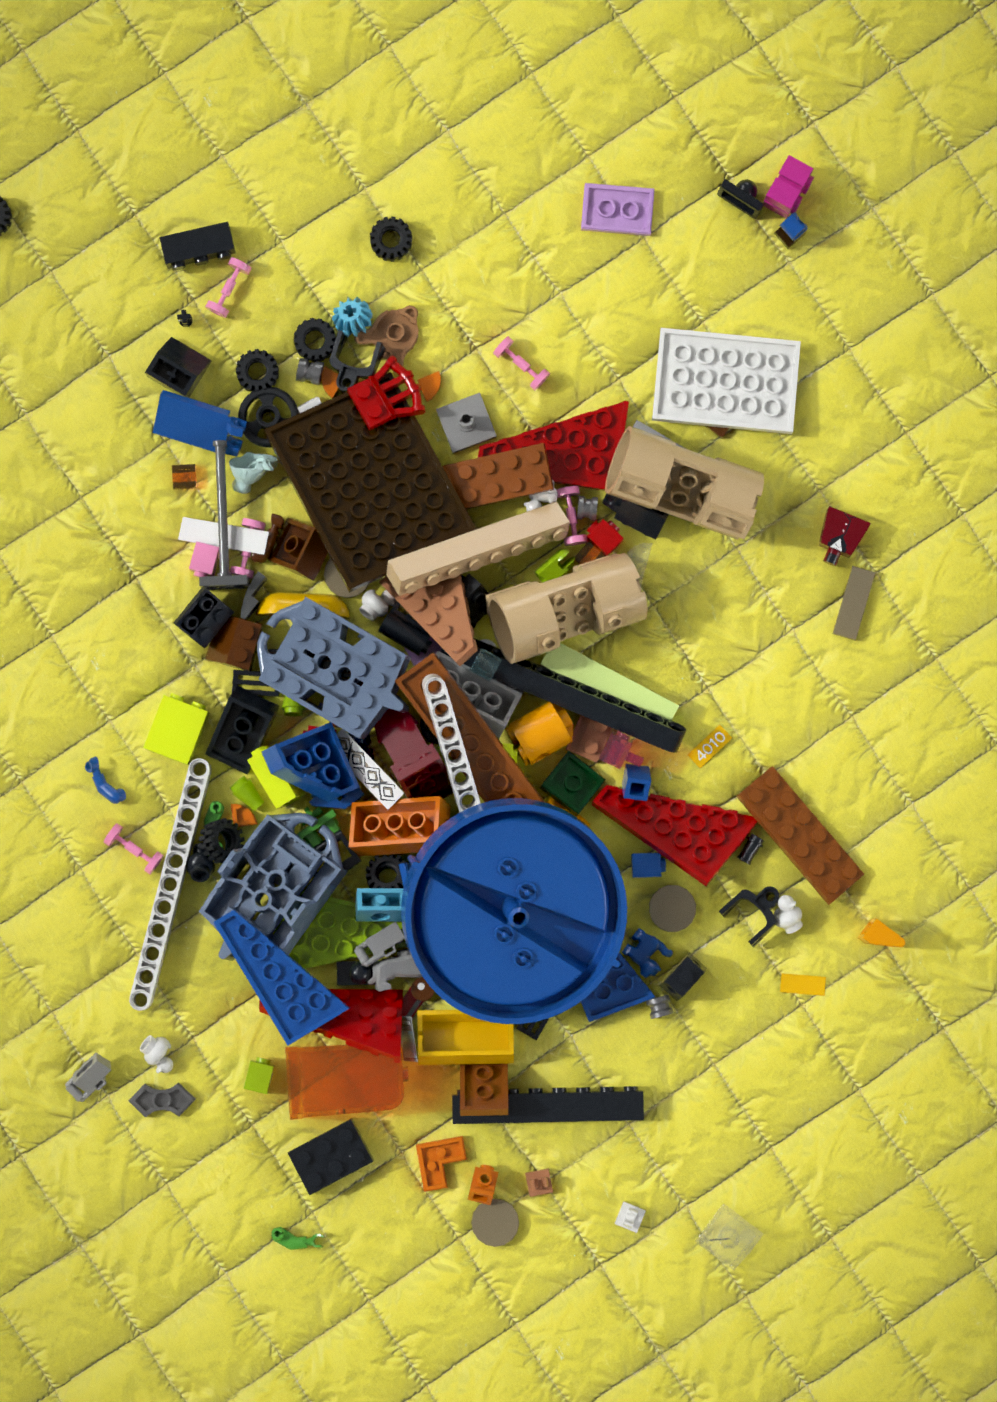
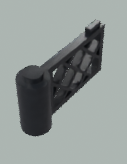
[378,575,465,656]

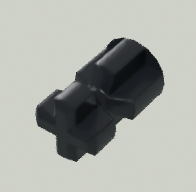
[177,310,193,327]

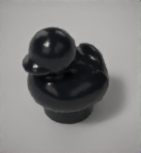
[186,842,215,882]

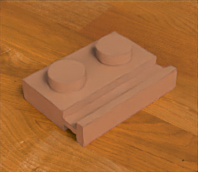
[566,715,612,763]

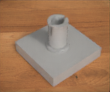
[436,393,497,454]

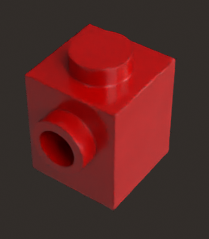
[587,519,624,556]

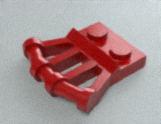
[347,355,426,430]

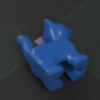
[622,928,673,978]

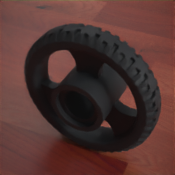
[238,387,299,448]

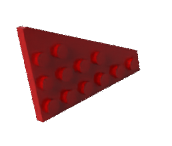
[478,401,629,491]
[592,785,758,887]
[259,989,403,1063]

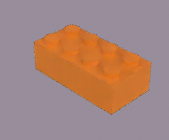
[349,796,451,856]

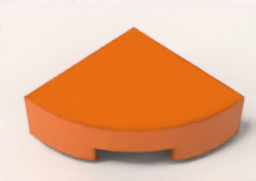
[321,366,339,398]
[417,371,441,403]
[231,804,258,827]

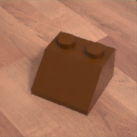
[268,518,328,581]
[205,617,264,672]

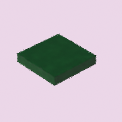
[539,751,606,817]

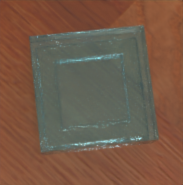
[470,648,502,681]

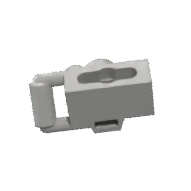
[354,922,405,967]
[65,1053,111,1102]

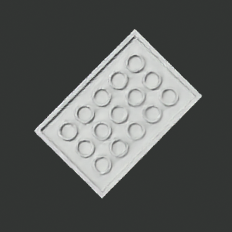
[652,328,801,434]

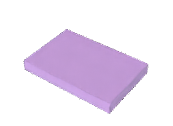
[581,183,654,236]

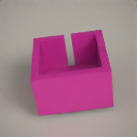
[763,155,814,219]

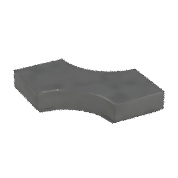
[128,1083,196,1117]

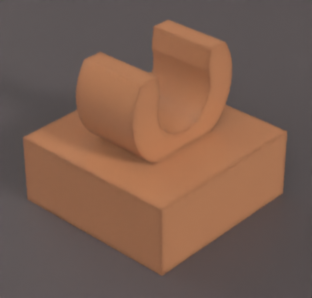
[525,1168,553,1197]

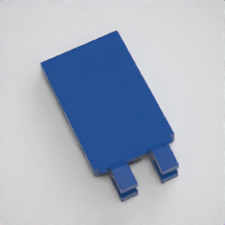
[153,390,247,457]

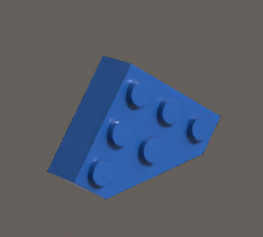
[262,722,360,802]

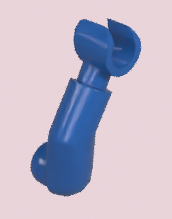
[85,756,126,804]

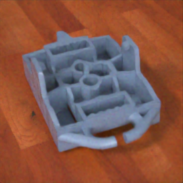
[257,597,411,740]
[199,813,348,961]

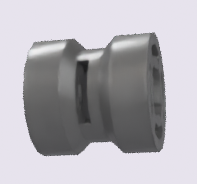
[296,358,324,385]

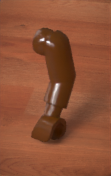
[251,514,284,564]

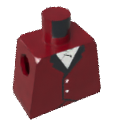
[819,506,871,566]

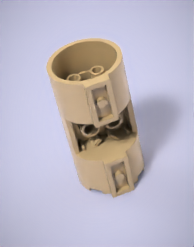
[605,426,764,540]
[486,553,647,664]

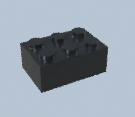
[288,1118,374,1196]

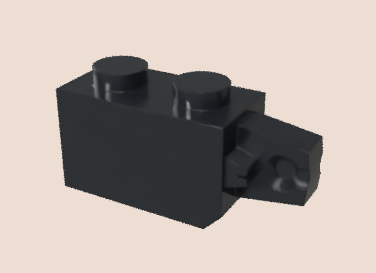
[602,494,669,540]

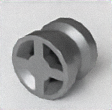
[577,496,598,521]
[646,995,673,1019]

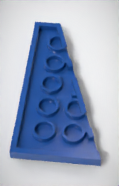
[213,909,350,1046]
[581,952,655,1022]

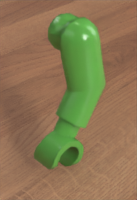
[204,801,224,848]
[271,1227,325,1250]

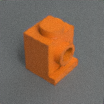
[467,1165,499,1205]

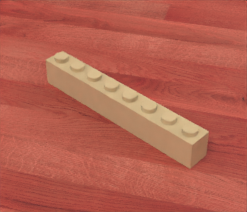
[386,501,570,596]

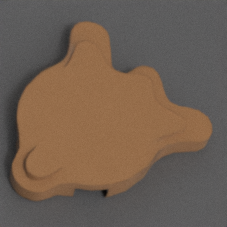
[355,305,418,373]

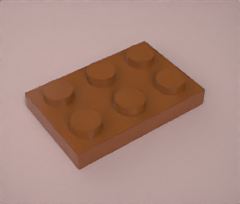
[460,1064,508,1116]

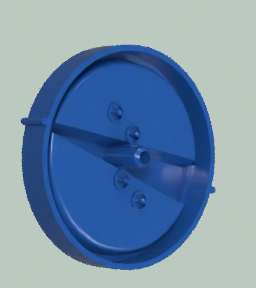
[401,798,627,1024]

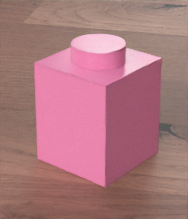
[189,541,219,577]

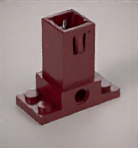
[374,708,453,799]

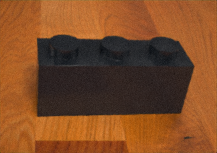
[159,221,236,271]

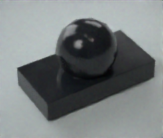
[717,179,764,219]
[337,961,377,985]

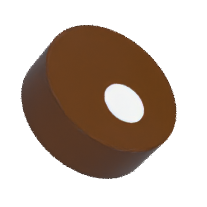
[411,977,435,1001]

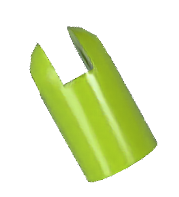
[534,549,575,583]

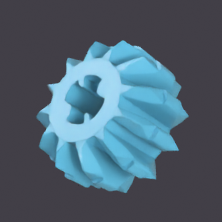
[332,297,373,337]

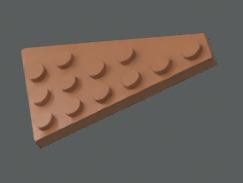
[379,574,478,666]

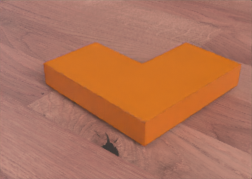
[416,1136,467,1192]

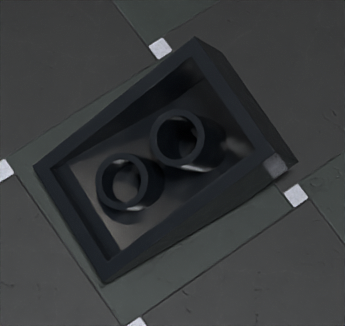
[205,686,280,775]

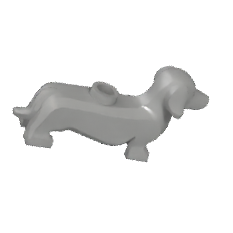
[367,949,422,991]

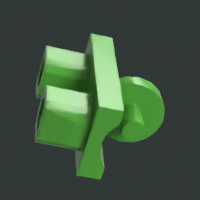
[297,806,341,847]

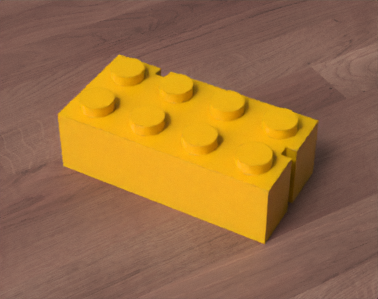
[417,1010,514,1065]

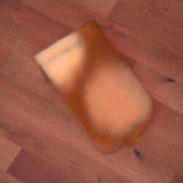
[285,1044,409,1120]

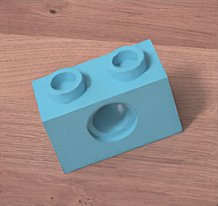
[355,888,403,921]

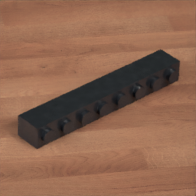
[452,1086,644,1124]

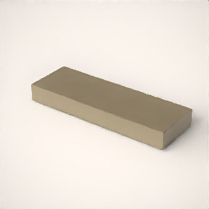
[832,566,875,641]

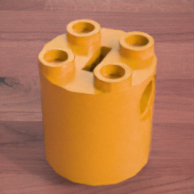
[505,702,574,766]

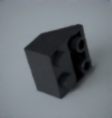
[145,337,212,398]
[174,586,234,649]

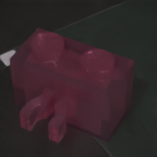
[599,731,644,769]

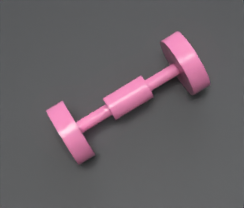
[205,257,252,318]
[493,336,550,391]
[556,486,588,546]
[229,518,266,579]
[104,823,164,875]

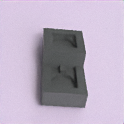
[241,571,267,620]

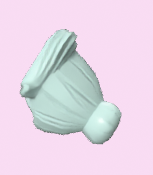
[229,452,279,494]

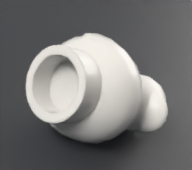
[524,480,558,512]
[359,590,396,621]
[774,895,803,934]
[140,1035,173,1073]

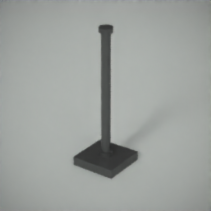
[199,440,250,590]

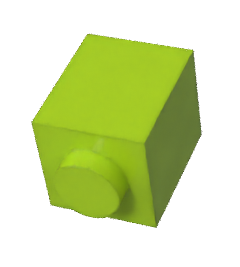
[244,1057,275,1094]

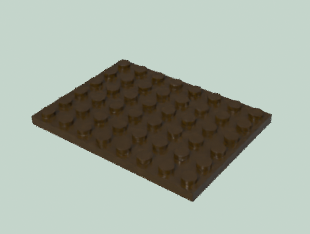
[264,372,476,593]

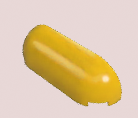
[256,592,350,619]

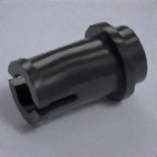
[737,833,764,865]

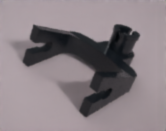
[329,330,386,393]
[719,886,780,948]

